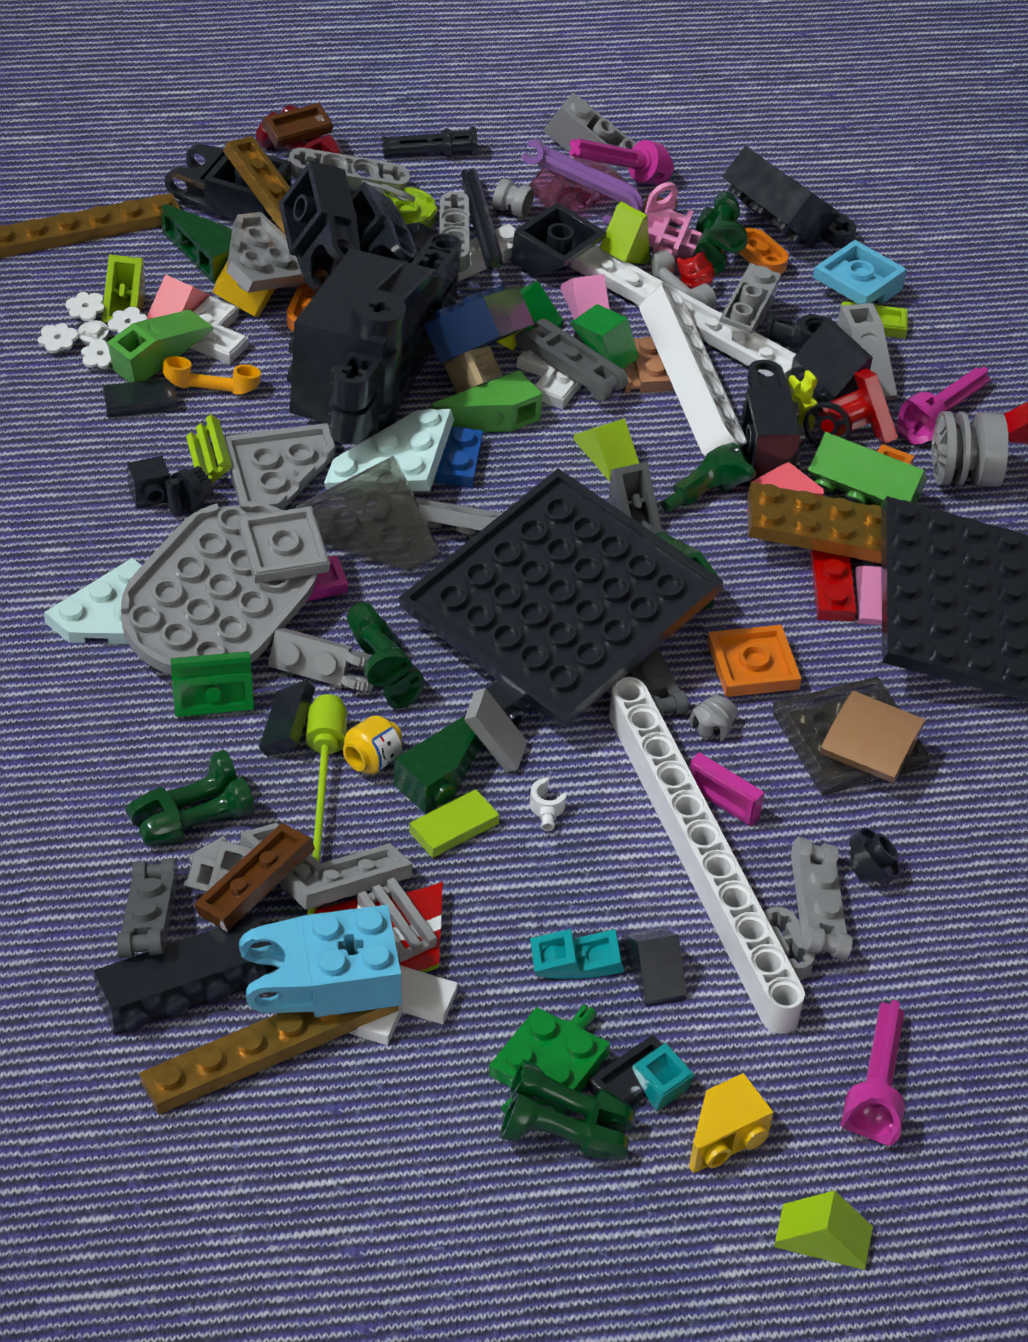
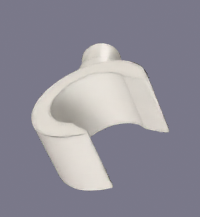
[530,778,567,831]

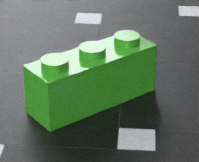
[808,432,927,506]

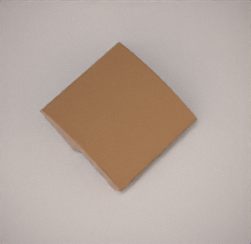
[821,691,926,783]

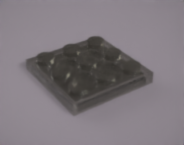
[772,676,931,796]

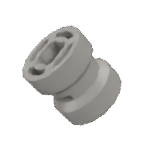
[492,178,535,218]

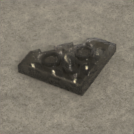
[296,456,442,572]

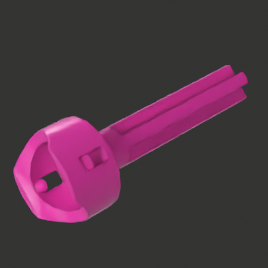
[569,138,674,185]
[897,366,991,445]
[841,1000,906,1146]

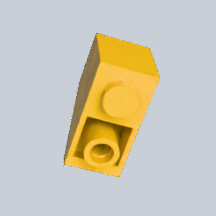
[689,1073,773,1174]

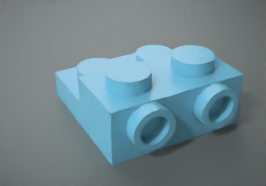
[813,240,907,304]

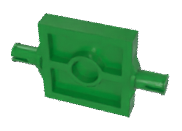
[489,1004,610,1114]

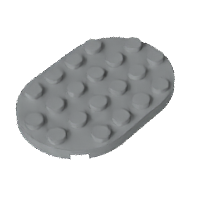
[121,501,318,675]

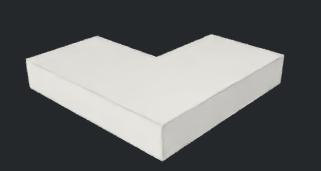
[190,296,249,365]
[517,350,582,410]
[349,965,458,1045]

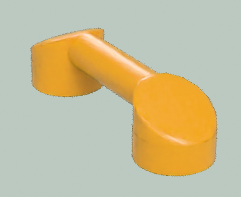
[163,356,261,395]

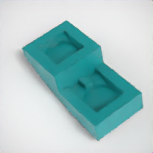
[530,929,624,979]

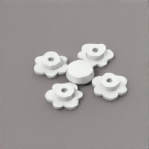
[38,292,147,369]

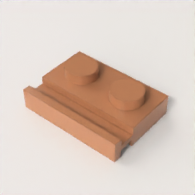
[623,337,674,394]

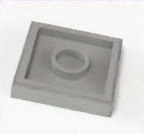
[238,506,330,584]

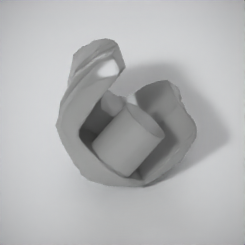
[689,694,738,741]

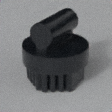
[165,466,213,514]

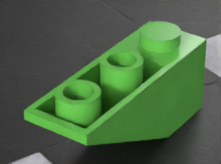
[107,309,214,383]
[431,370,543,432]

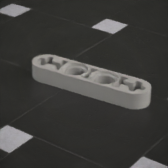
[287,148,410,191]
[440,192,470,273]

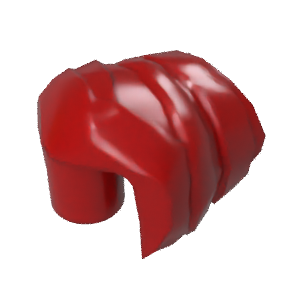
[676,252,715,289]

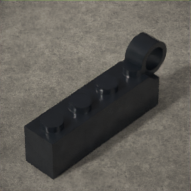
[93,915,279,1035]

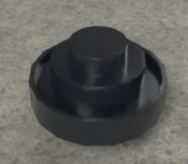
[849,828,900,885]

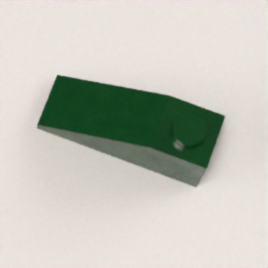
[161,204,232,284]
[394,715,483,813]

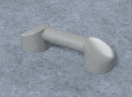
[651,249,717,308]

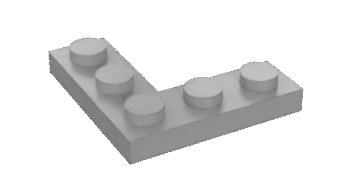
[240,823,413,910]

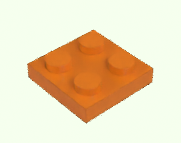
[707,625,801,697]

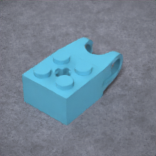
[239,904,402,1017]

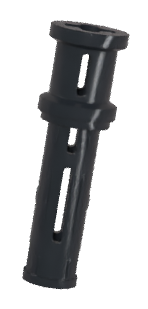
[382,126,478,157]

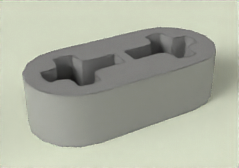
[764,907,815,981]

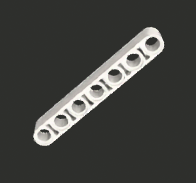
[639,282,747,456]

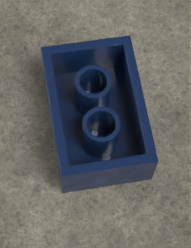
[424,284,534,363]

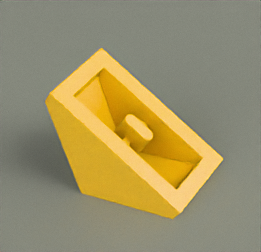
[212,261,275,318]

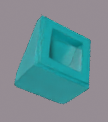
[632,1043,695,1111]

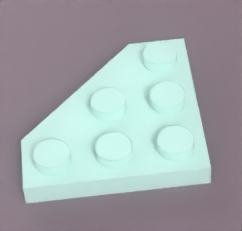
[324,409,454,494]
[44,558,142,644]

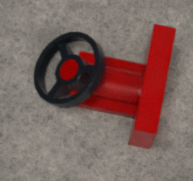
[803,368,898,447]

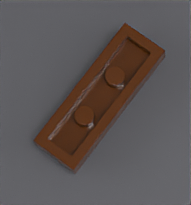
[194,823,315,932]

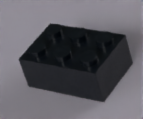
[722,145,836,248]

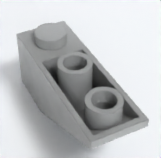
[543,92,636,170]
[719,263,781,333]
[837,303,897,400]

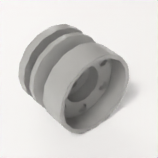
[931,411,1008,487]

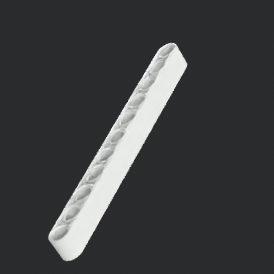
[609,677,805,1034]

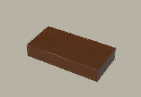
[262,102,334,148]

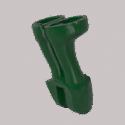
[695,191,748,275]
[347,602,424,708]
[125,750,255,847]
[500,1059,636,1160]

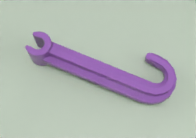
[521,138,643,225]

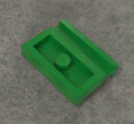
[170,651,254,717]

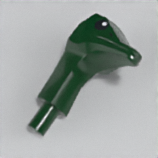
[661,442,756,513]

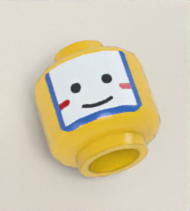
[343,715,403,774]

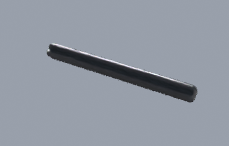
[461,168,503,270]

